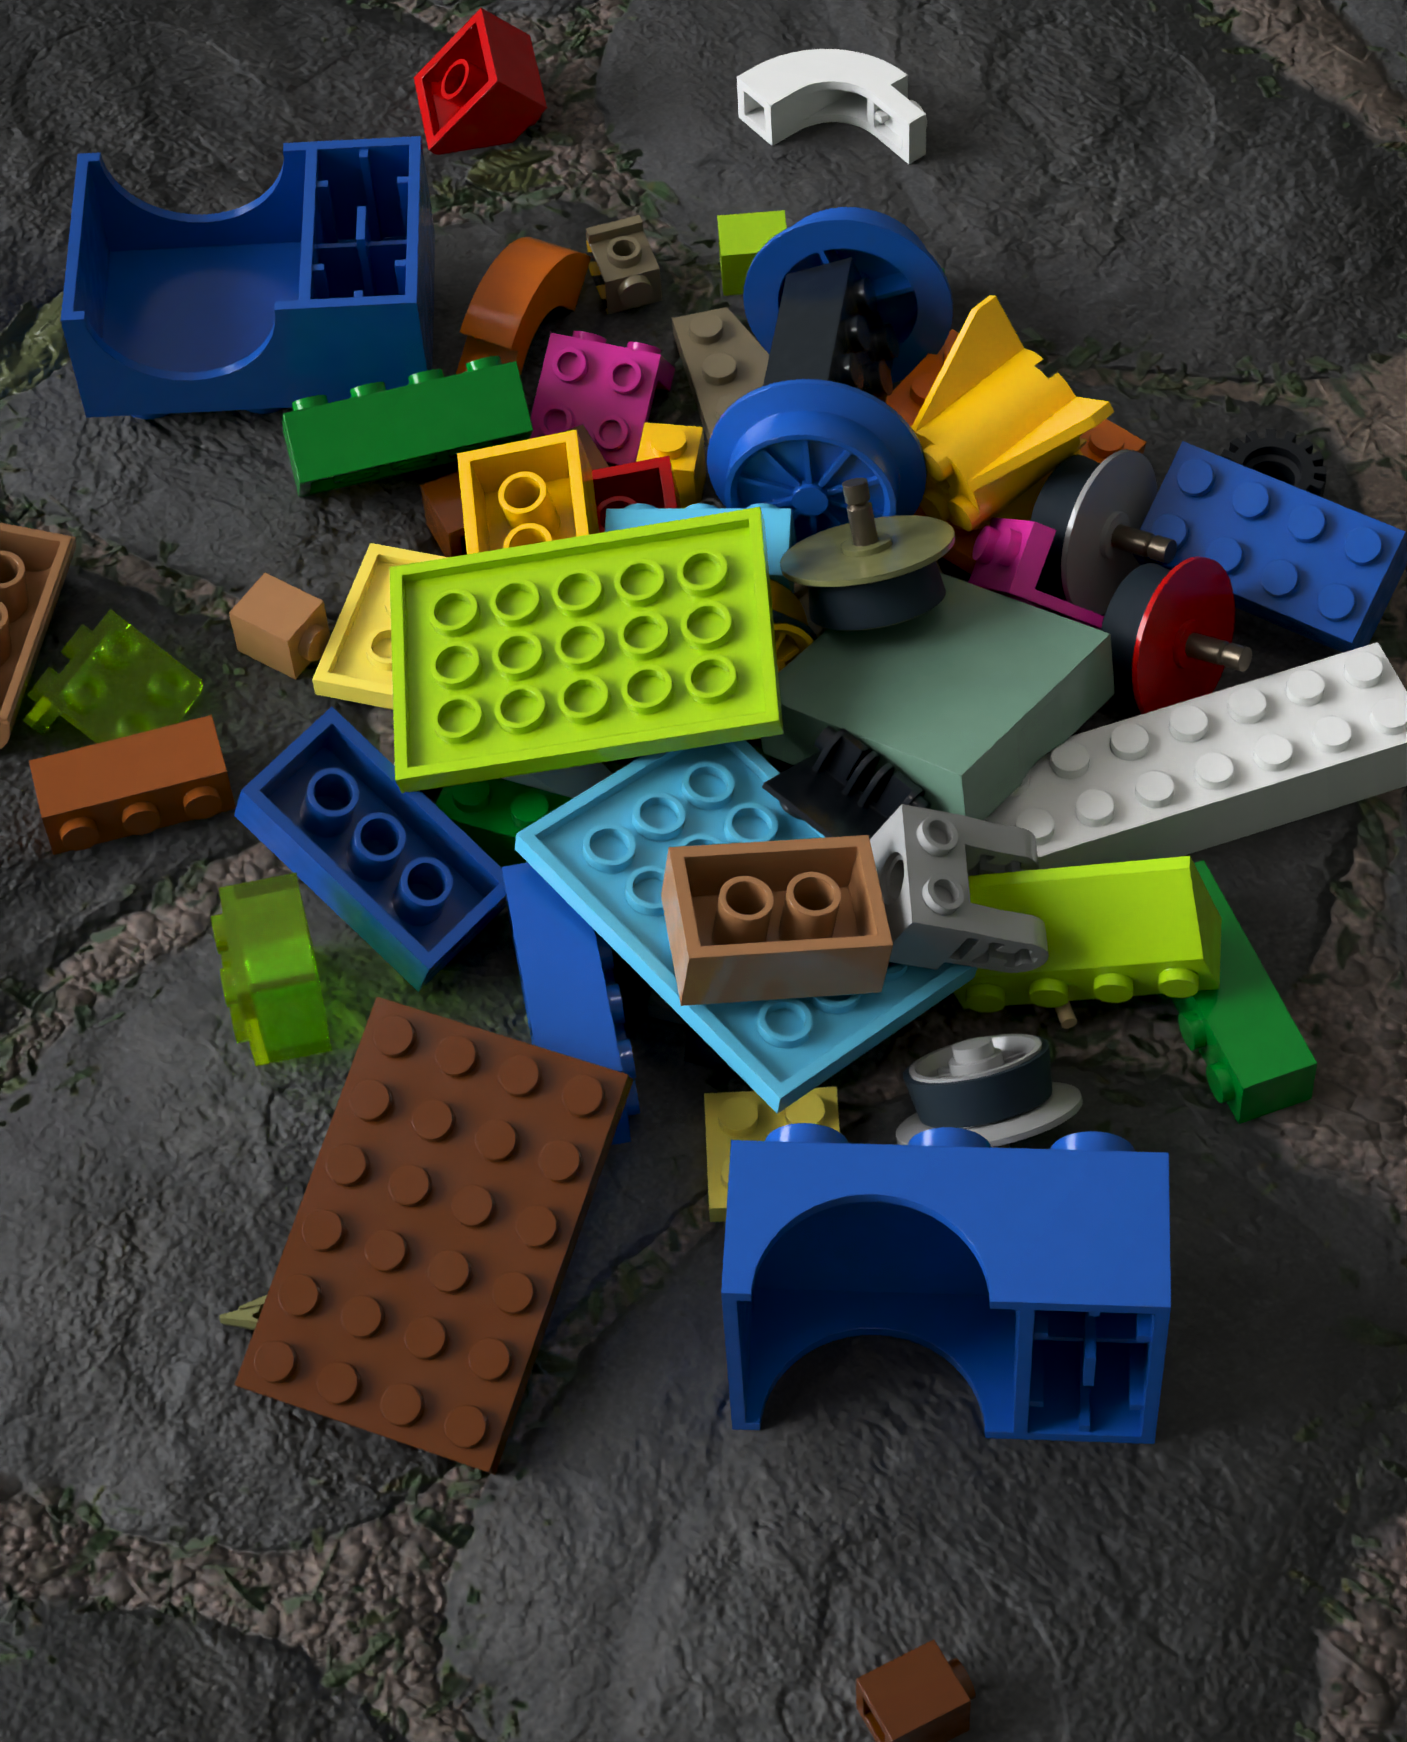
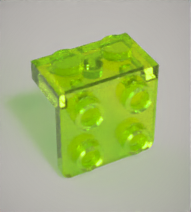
[23,609,203,743]

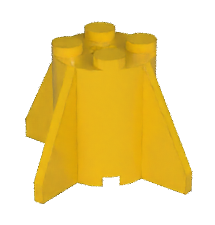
[911,295,1115,531]

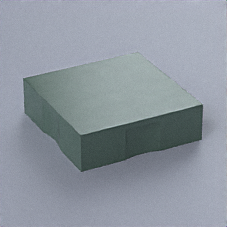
[761,573,1115,820]

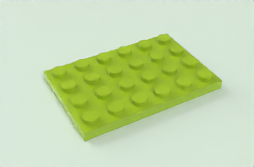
[389,507,784,793]

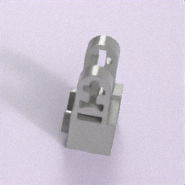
[870,804,1049,973]

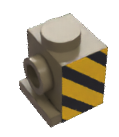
[586,215,662,314]

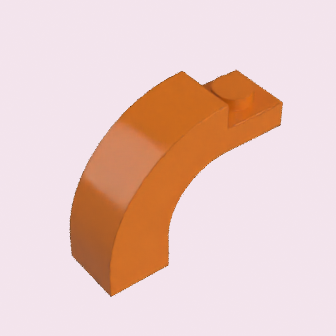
[456,237,591,375]

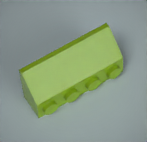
[953,856,1222,1013]

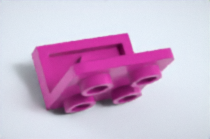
[529,331,675,465]
[968,517,1104,630]

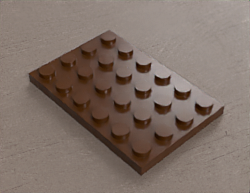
[234,997,634,1475]

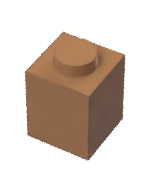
[229,573,330,680]

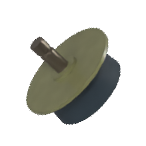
[780,478,956,631]

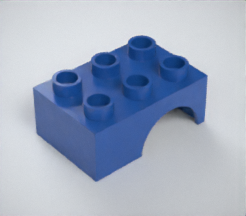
[61,136,435,419]
[721,1123,1171,1444]

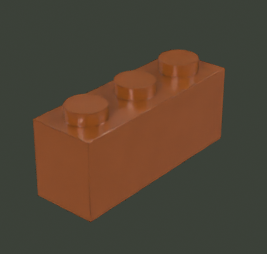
[29,715,236,855]

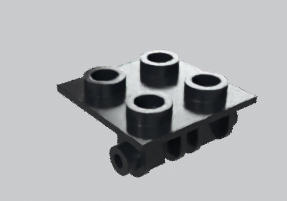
[762,726,931,839]

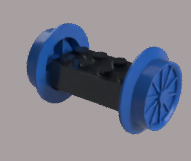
[707,207,953,543]

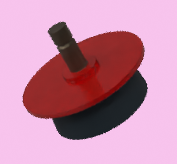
[1101,556,1252,714]

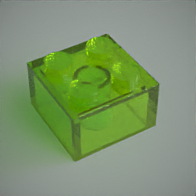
[211,873,332,1066]

